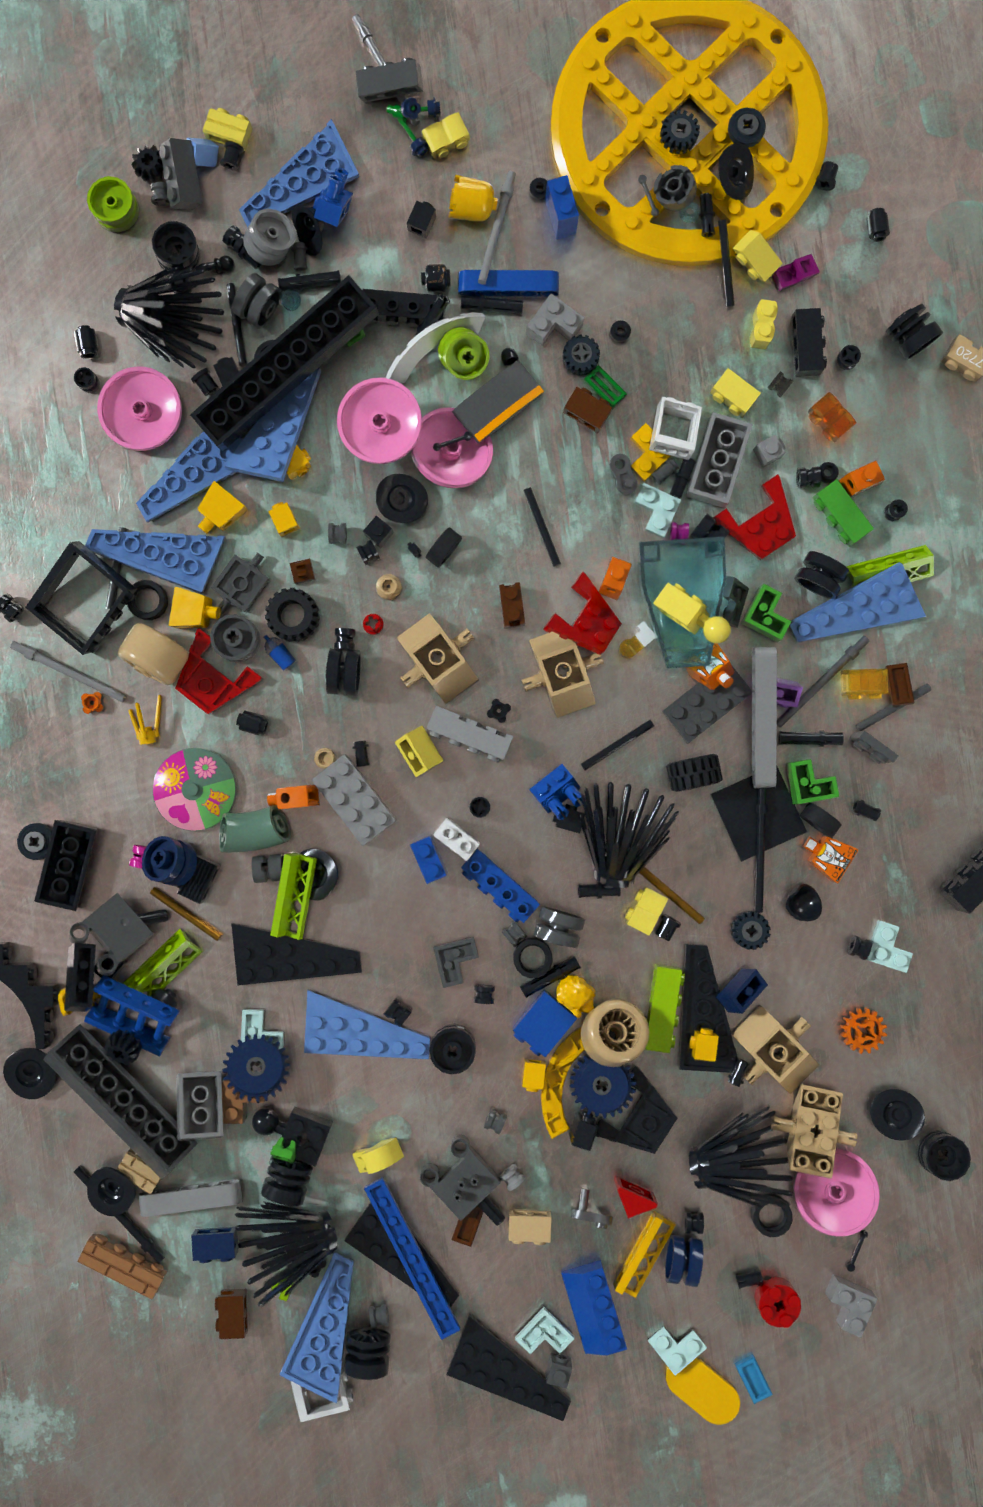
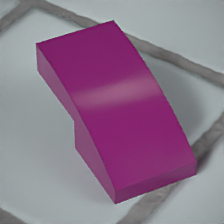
[772,254,820,291]

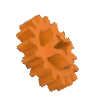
[840,1007,887,1054]

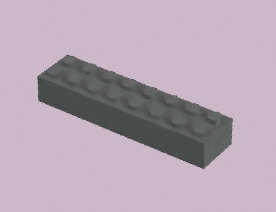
[43,1024,198,1179]

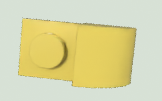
[352,1138,404,1174]

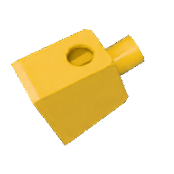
[198,481,248,534]
[169,587,221,629]

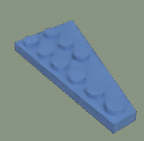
[239,119,359,228]
[224,368,321,482]
[136,431,243,522]
[85,529,225,594]
[789,562,926,642]
[304,989,430,1059]
[279,1253,354,1404]

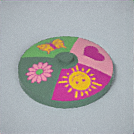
[153,748,237,831]

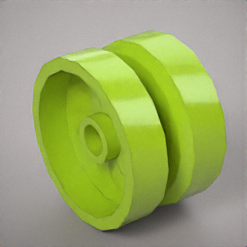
[87,176,139,233]
[438,327,490,380]

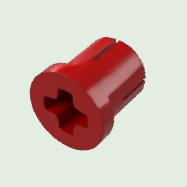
[363,614,384,635]

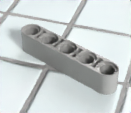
[138,1179,243,1217]

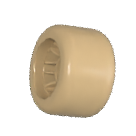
[118,623,189,686]
[581,999,649,1067]

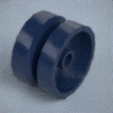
[142,836,197,887]
[665,1235,703,1287]

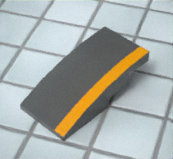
[452,360,544,444]

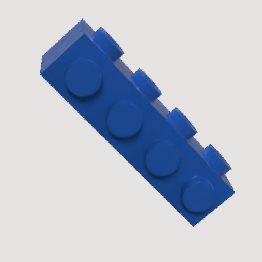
[461,848,540,923]

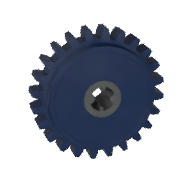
[222,1034,291,1103]
[570,1055,637,1118]

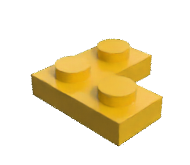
[630,423,671,482]

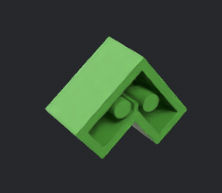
[741,584,791,642]
[785,759,839,804]

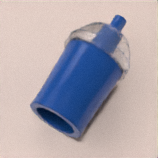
[264,634,296,671]

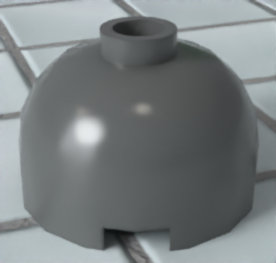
[653,165,697,211]

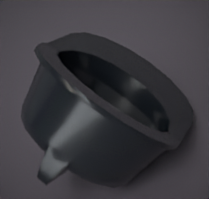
[292,205,325,256]

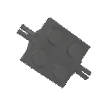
[211,552,270,614]

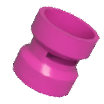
[129,844,147,869]

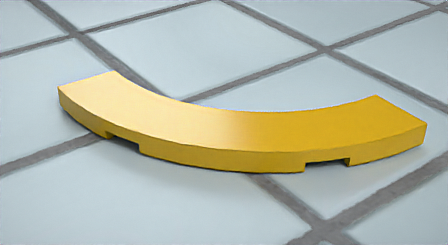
[541,1026,585,1139]

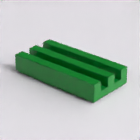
[583,365,627,410]

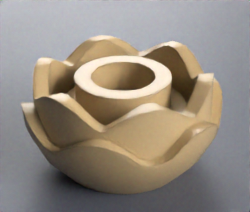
[376,574,402,600]

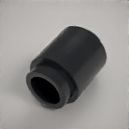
[866,208,890,242]
[74,325,98,358]
[236,710,269,735]

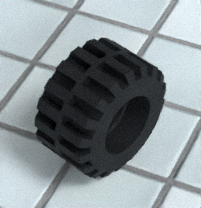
[265,588,320,642]
[666,754,723,792]

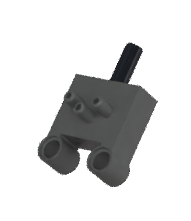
[420,1135,505,1226]

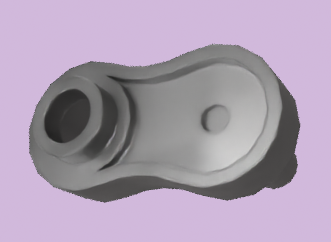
[609,454,637,494]
[571,1189,613,1229]

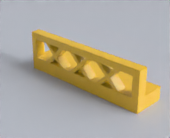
[613,1211,676,1298]

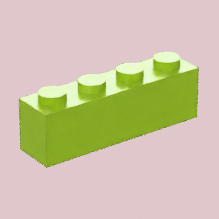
[645,964,685,1053]

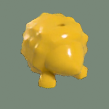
[556,975,596,1018]

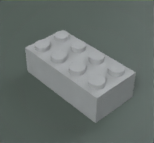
[685,412,753,508]
[312,754,397,846]

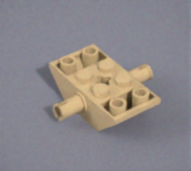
[397,613,479,704]
[521,632,604,718]
[731,1005,819,1094]
[771,1085,857,1179]

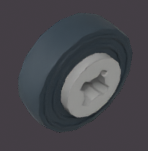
[17,823,52,860]

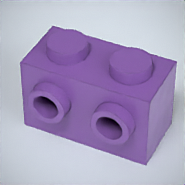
[777,678,803,708]

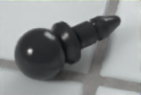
[195,256,234,273]

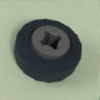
[728,107,766,148]

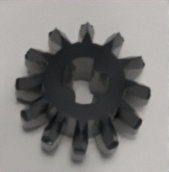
[131,144,163,183]
[104,1029,142,1066]

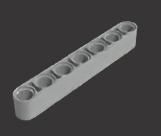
[752,647,777,788]

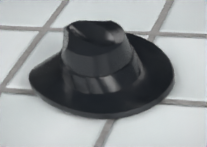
[718,143,754,200]
[375,474,428,523]
[297,849,338,901]
[3,1048,56,1099]
[870,1089,925,1141]
[87,1167,136,1216]

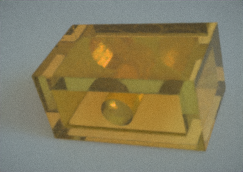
[841,669,888,700]

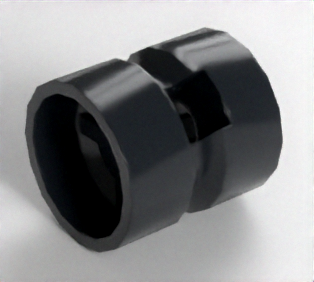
[691,513,730,552]

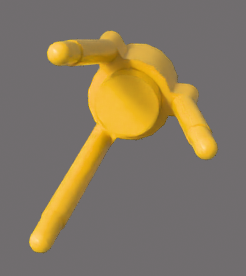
[128,695,162,745]

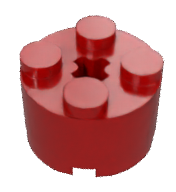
[754,1276,801,1328]

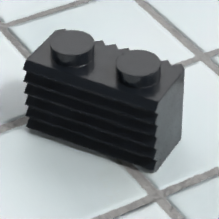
[177,855,221,904]
[569,1110,598,1151]

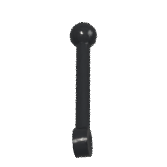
[433,432,472,451]
[846,1230,868,1272]

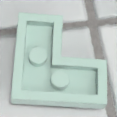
[635,483,681,539]
[866,920,913,973]
[241,1009,284,1049]
[515,1307,575,1354]
[648,1326,707,1376]

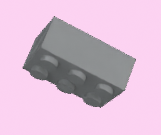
[176,1071,223,1141]

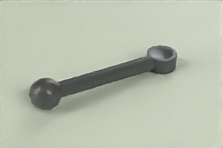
[638,175,659,216]

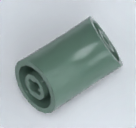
[219,805,291,852]

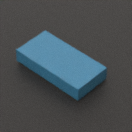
[734,1354,773,1404]

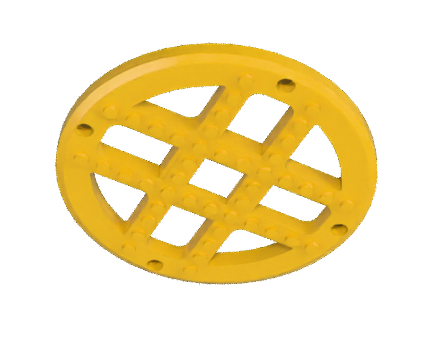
[550,0,829,266]

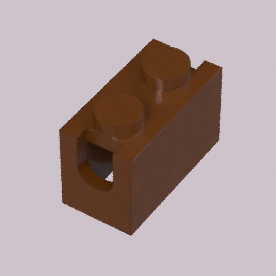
[563,387,612,434]
[499,582,525,629]
[215,1289,248,1339]

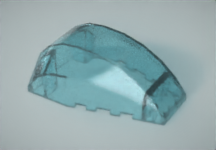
[638,536,726,668]

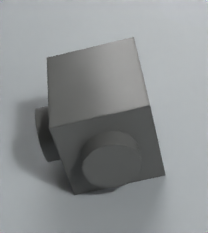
[546,1353,572,1389]

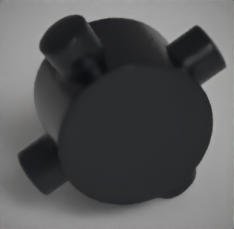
[407,542,422,558]

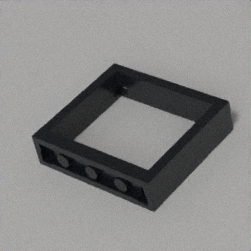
[25,541,137,655]

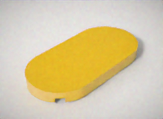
[665,1357,740,1425]

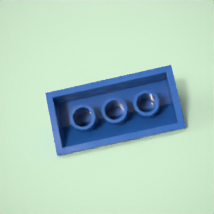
[561,1260,627,1356]

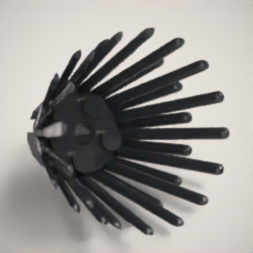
[114,267,224,368]
[580,782,679,888]
[689,1106,793,1208]
[235,1202,338,1307]

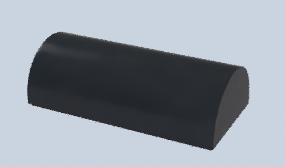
[34,820,97,911]

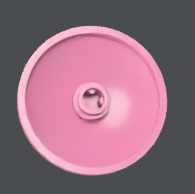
[97,366,182,451]
[337,378,422,464]
[411,408,493,488]
[793,1149,880,1237]

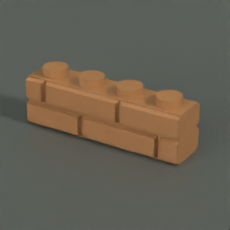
[77,1234,167,1300]

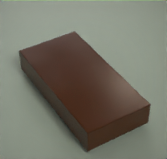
[885,663,915,707]
[452,1205,483,1247]

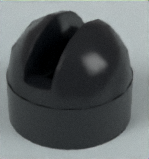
[501,347,519,366]

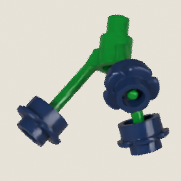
[387,97,441,157]

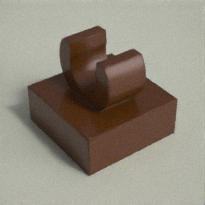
[290,558,315,584]

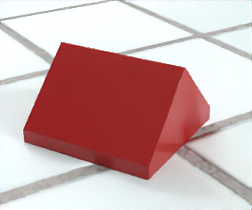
[614,1175,658,1219]

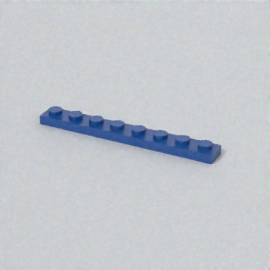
[364,1177,460,1340]

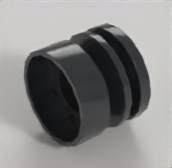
[152,221,200,275]
[886,303,943,360]
[916,1130,971,1181]
[261,1156,313,1206]
[344,1327,391,1380]

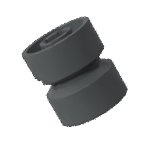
[252,854,284,883]

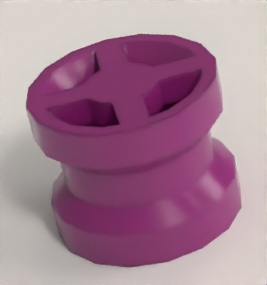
[670,522,689,544]

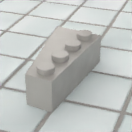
[426,706,513,762]

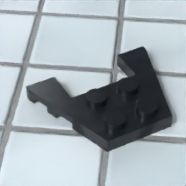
[595,1065,678,1154]

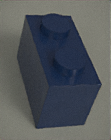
[716,969,768,1014]
[191,1227,238,1263]

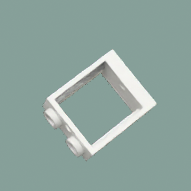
[649,397,702,460]
[433,817,480,861]
[291,1363,354,1422]

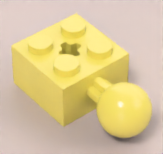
[653,583,731,644]

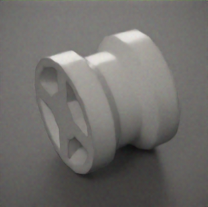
[499,1164,526,1191]

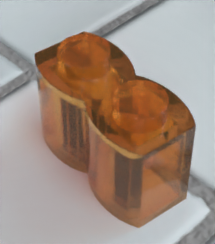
[808,392,857,442]

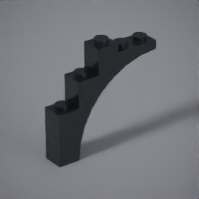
[0,942,61,1049]

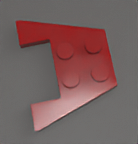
[713,474,796,560]
[543,572,622,655]
[175,628,263,714]

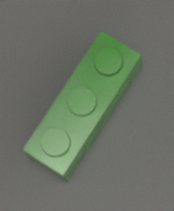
[812,479,874,547]

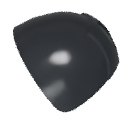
[786,884,822,921]

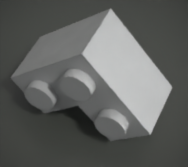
[526,294,585,346]
[825,1274,878,1338]

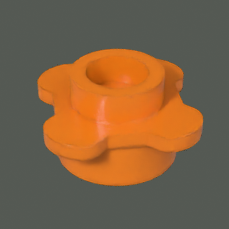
[81,692,104,714]

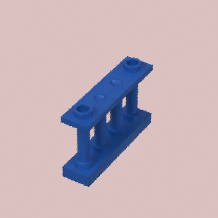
[84,976,180,1057]

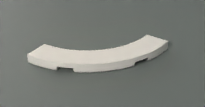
[385,312,485,383]

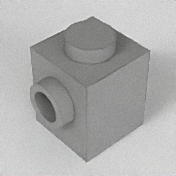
[753,434,785,467]

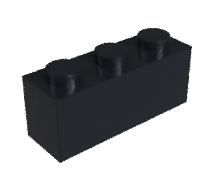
[792,308,827,377]
[64,943,96,1012]

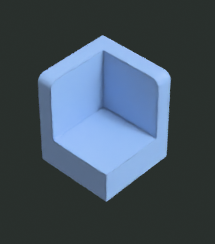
[187,138,219,167]

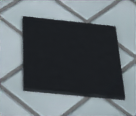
[711,765,807,862]

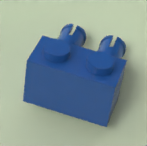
[313,168,353,227]
[529,764,586,820]

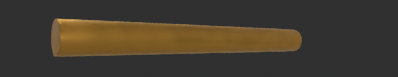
[639,867,705,924]
[150,887,222,941]

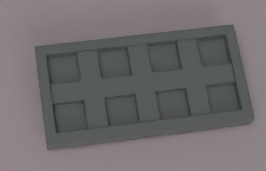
[662,666,752,744]

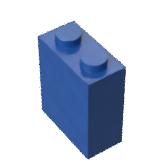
[545,175,579,240]
[410,835,448,884]
[513,989,577,1057]

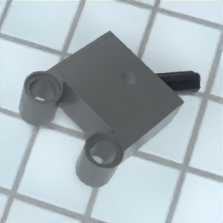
[69,893,168,977]

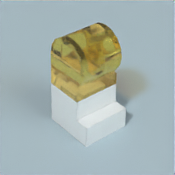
[618,621,657,659]

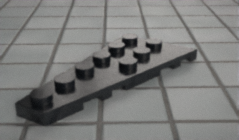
[231,923,362,986]
[679,944,737,1073]
[344,1202,459,1308]
[446,1313,571,1421]

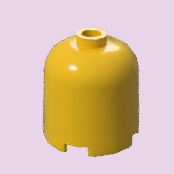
[448,174,498,222]

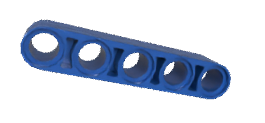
[458,270,559,297]

